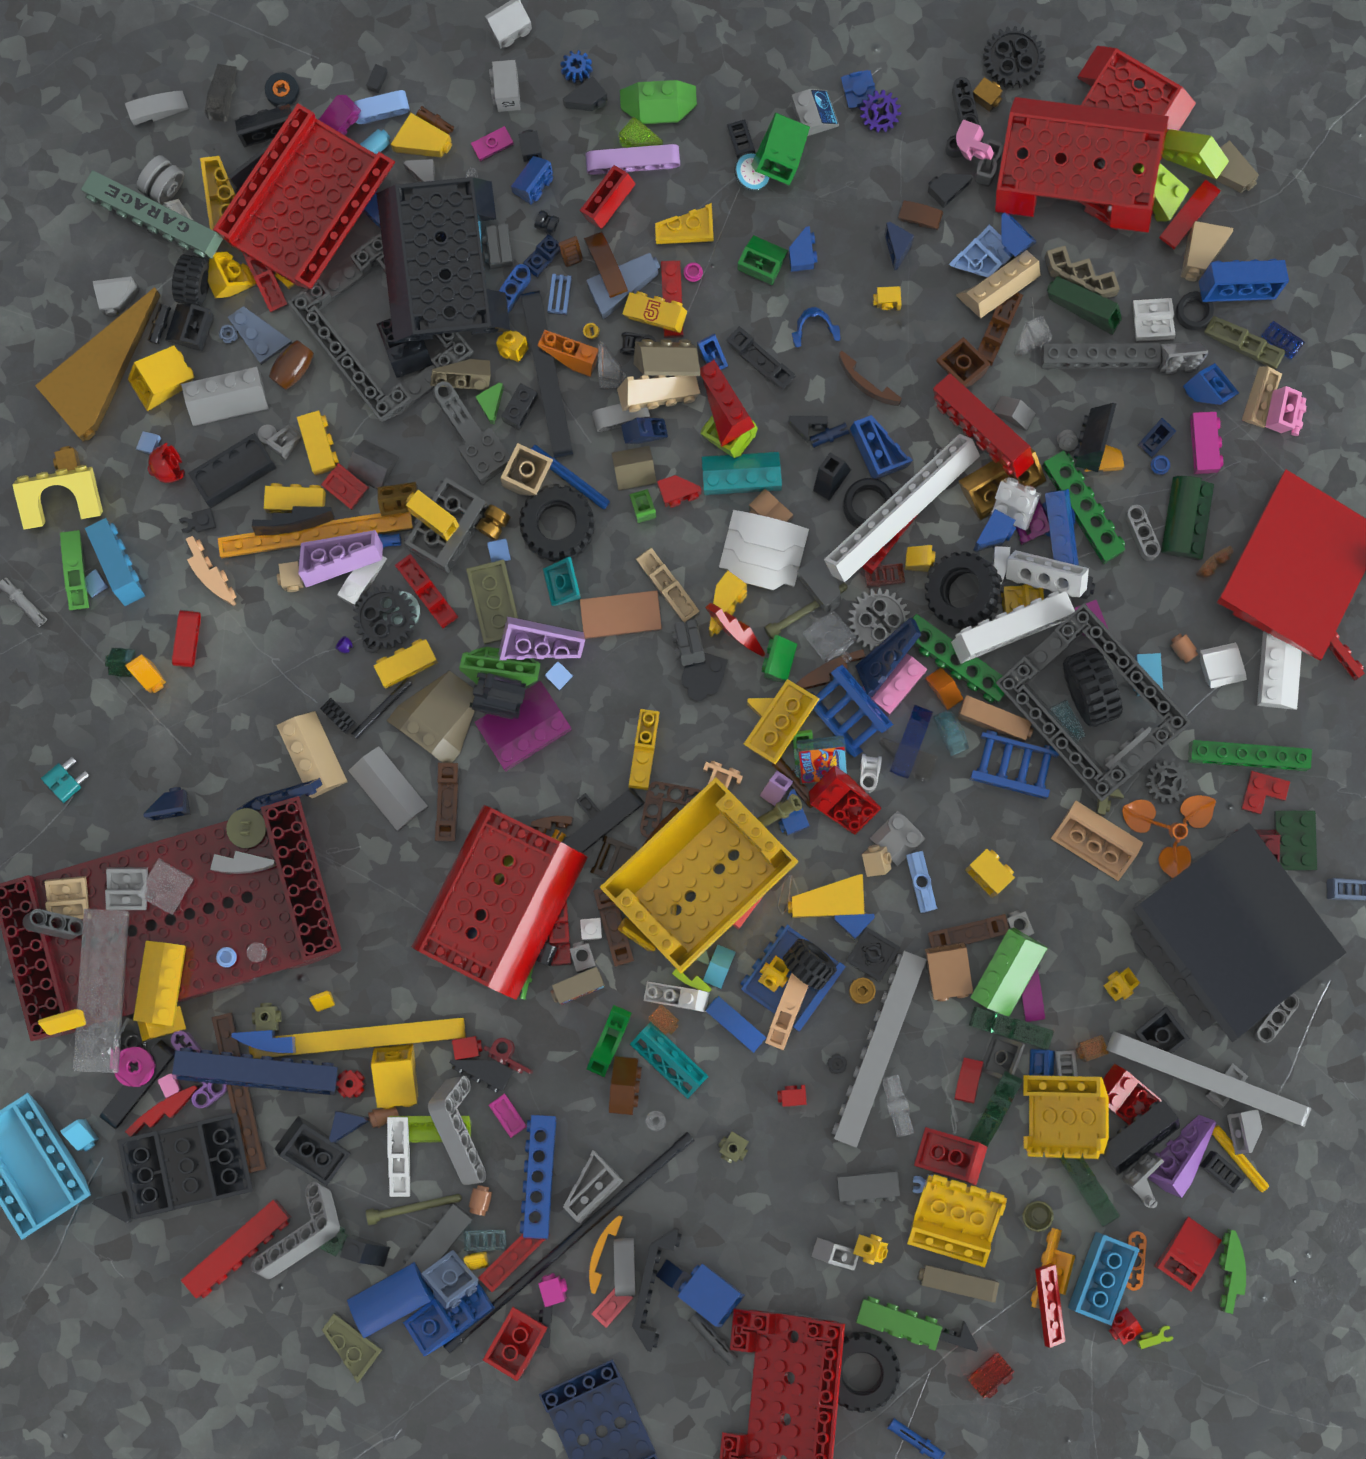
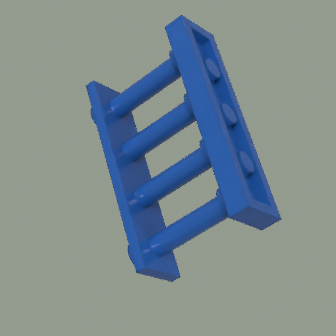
[811,665,894,758]
[970,730,1059,800]

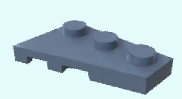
[228,306,292,364]

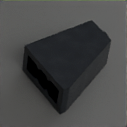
[340,1235,391,1267]

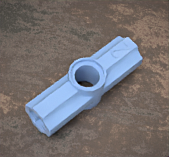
[906,851,937,913]

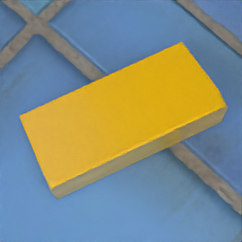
[617,917,656,951]
[38,1009,86,1035]

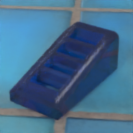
[1261,321,1306,360]

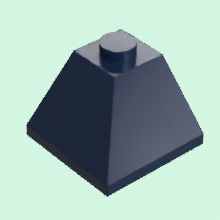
[143,787,191,821]

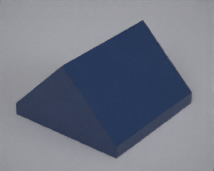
[884,222,914,270]
[329,1111,370,1143]

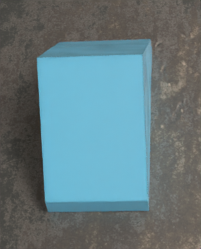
[703,945,736,989]

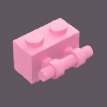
[1265,386,1307,436]

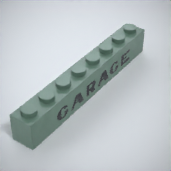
[81,170,223,259]

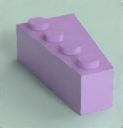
[298,530,383,587]
[498,616,585,660]

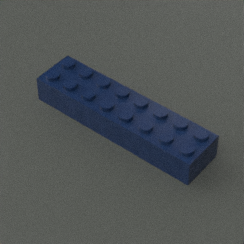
[172,1048,338,1096]

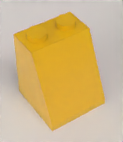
[128,345,194,411]
[371,1044,418,1109]

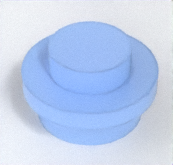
[216,947,237,967]

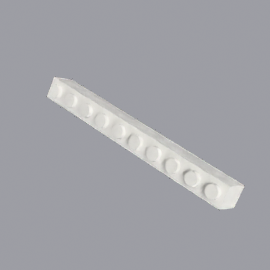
[824,434,980,582]

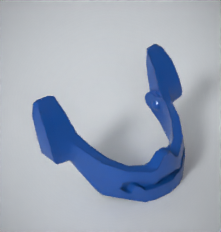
[792,307,841,347]

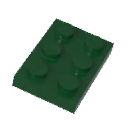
[1274,811,1317,871]

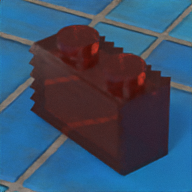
[967,1352,1014,1399]

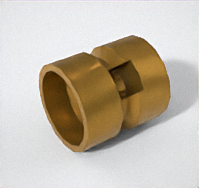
[475,504,511,541]
[849,978,876,1004]

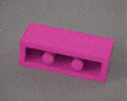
[1190,412,1223,474]

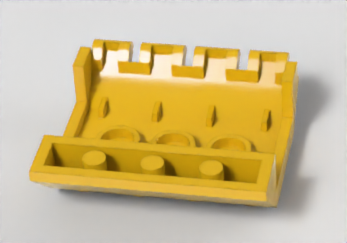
[1023,1075,1109,1159]
[907,1174,1007,1267]

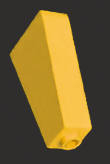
[788,874,864,918]

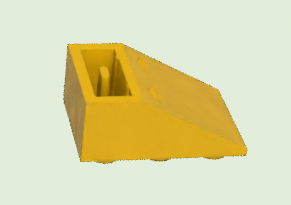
[709,570,747,637]

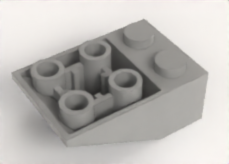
[1159,341,1208,374]

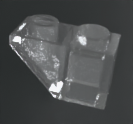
[1014,315,1053,356]

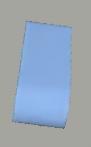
[354,90,410,124]

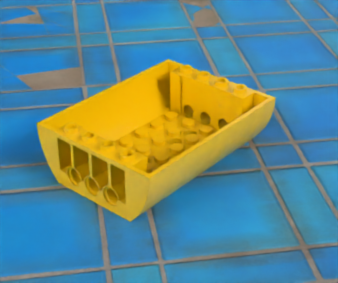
[600,777,798,974]

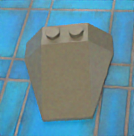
[387,671,475,763]

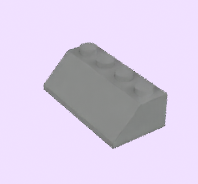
[181,367,269,426]

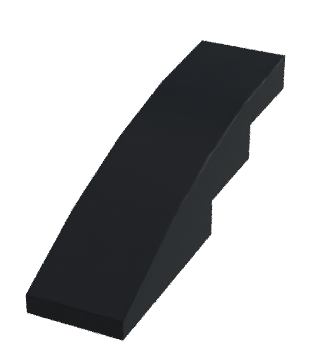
[252,506,335,536]

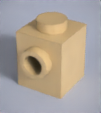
[277,561,304,592]
[862,845,891,877]

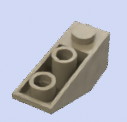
[430,359,491,390]

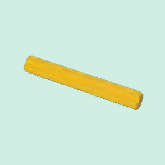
[1212,1125,1269,1192]

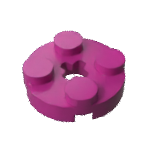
[114,1047,156,1087]

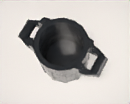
[469,671,526,719]

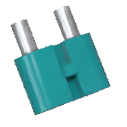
[40,757,89,803]

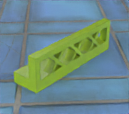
[389,1116,471,1143]

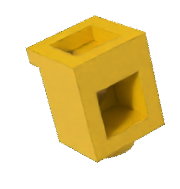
[873,286,901,311]

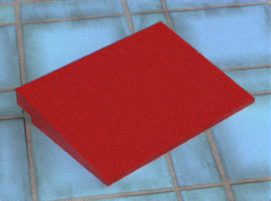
[1217,469,1366,661]

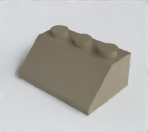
[633,339,700,376]

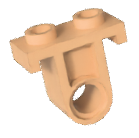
[703,761,743,789]

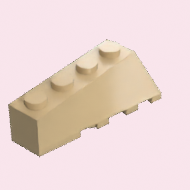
[956,250,1041,318]
[617,375,700,412]

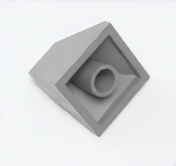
[93,276,140,316]

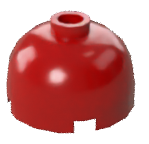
[147,443,184,483]

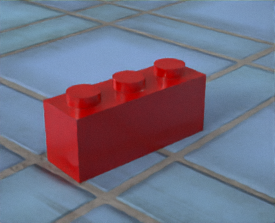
[580,165,636,230]

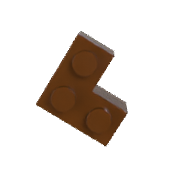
[609,1056,642,1115]

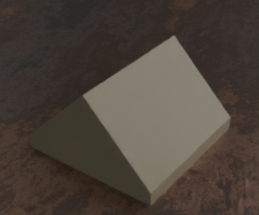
[612,446,657,491]

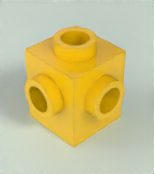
[496,330,529,362]
[758,956,790,992]
[1103,967,1140,1002]
[853,1234,888,1265]

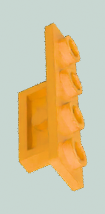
[1031,1228,1076,1309]

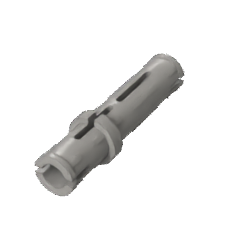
[0,577,47,627]

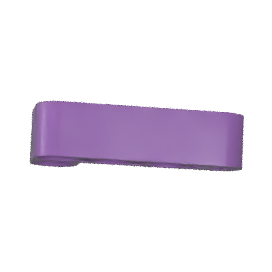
[171,1031,228,1108]

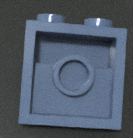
[421,1250,478,1309]

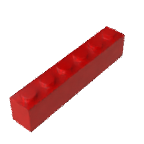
[181,1199,291,1299]

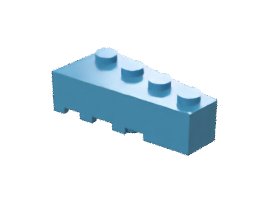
[85,518,145,606]

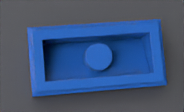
[1029,1049,1055,1076]

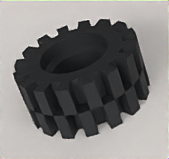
[320,698,356,733]

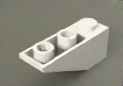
[643,981,710,1012]

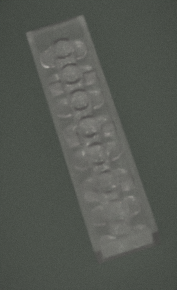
[73,909,129,1073]

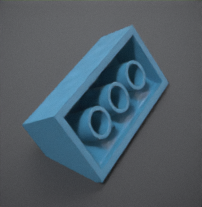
[1068,1232,1140,1326]

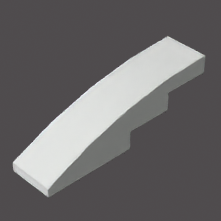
[387,1117,410,1197]

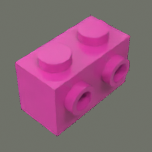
[538,1273,568,1307]

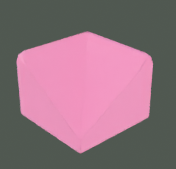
[158,1073,183,1098]

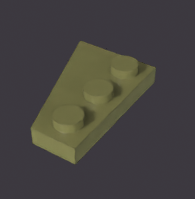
[322,1313,383,1383]

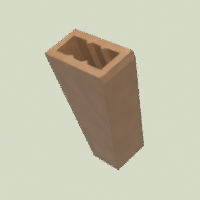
[957,695,1034,742]

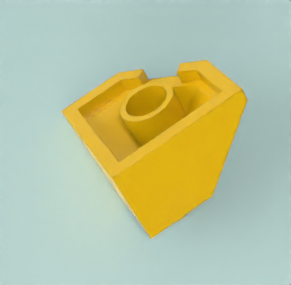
[208,252,256,298]

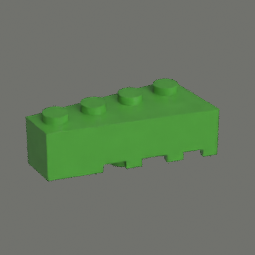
[855,1296,943,1351]

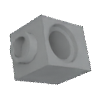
[1007,910,1034,936]
[570,941,596,973]

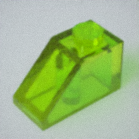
[619,117,663,148]

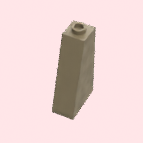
[918,1264,999,1303]

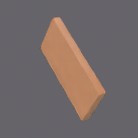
[580,591,662,639]

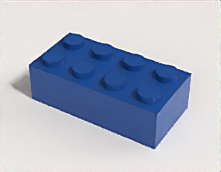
[1198,259,1289,302]

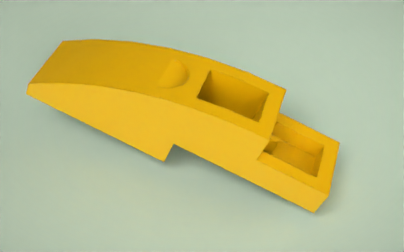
[629,709,660,790]

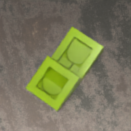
[672,969,712,993]

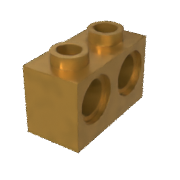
[378,482,418,516]

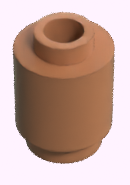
[1170,633,1198,663]
[469,1185,492,1216]

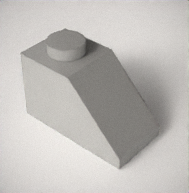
[1227,1109,1262,1155]
[811,1237,859,1270]

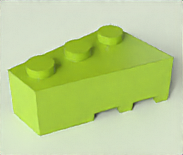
[1162,129,1229,179]
[1133,163,1189,222]

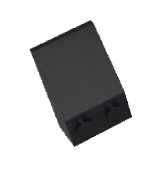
[275,1116,350,1186]

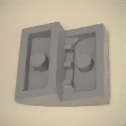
[105,867,148,910]

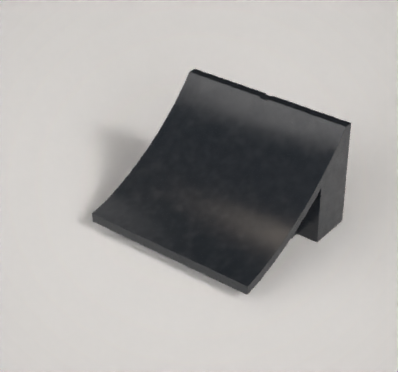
[1130,822,1347,1043]

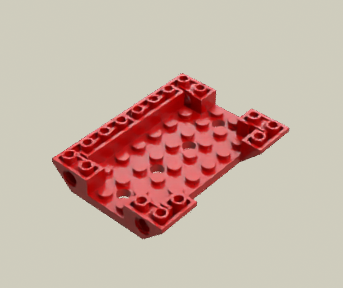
[1056,46,1196,230]
[995,97,1169,233]
[720,1309,845,1459]

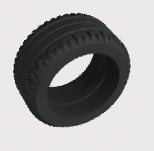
[843,478,893,528]

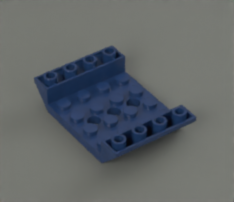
[539,1359,658,1459]

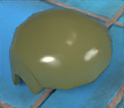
[1022,1201,1054,1232]

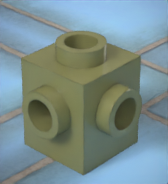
[252,1003,282,1031]
[718,1131,749,1163]

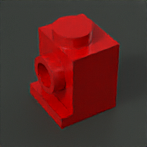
[777,1085,807,1107]

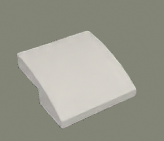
[1133,298,1175,342]

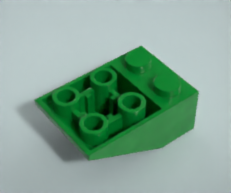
[751,112,810,185]

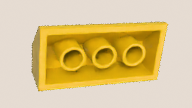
[133,941,186,1026]

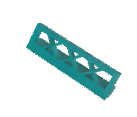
[630,1022,709,1099]

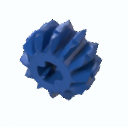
[560,50,593,84]

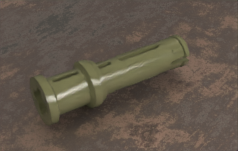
[757,794,802,827]

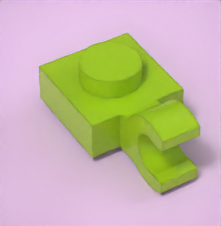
[1136,1325,1173,1349]

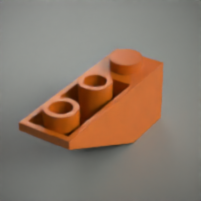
[538,329,599,377]

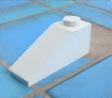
[337,556,387,608]

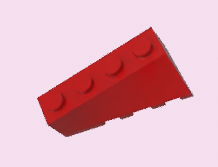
[700,360,755,447]

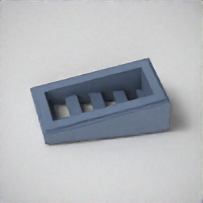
[1327,878,1366,901]

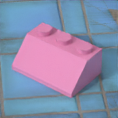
[862,654,927,717]

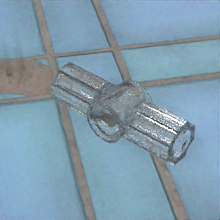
[882,1075,914,1137]

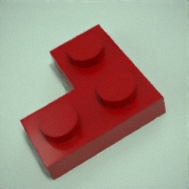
[1241,771,1290,815]

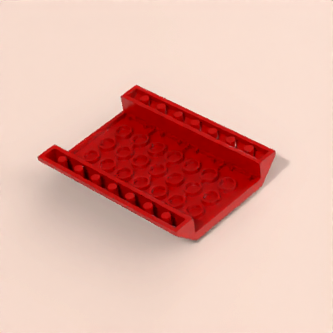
[213,103,395,289]

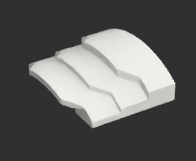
[719,510,809,590]

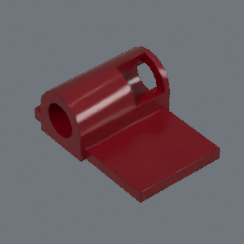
[484,1038,533,1074]

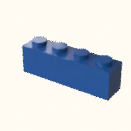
[1045,489,1079,566]

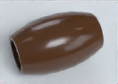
[269,340,314,390]

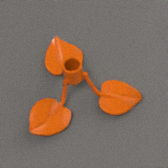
[1122,795,1216,878]

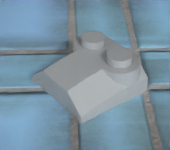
[869,811,926,866]

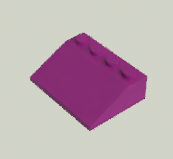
[474,681,572,772]

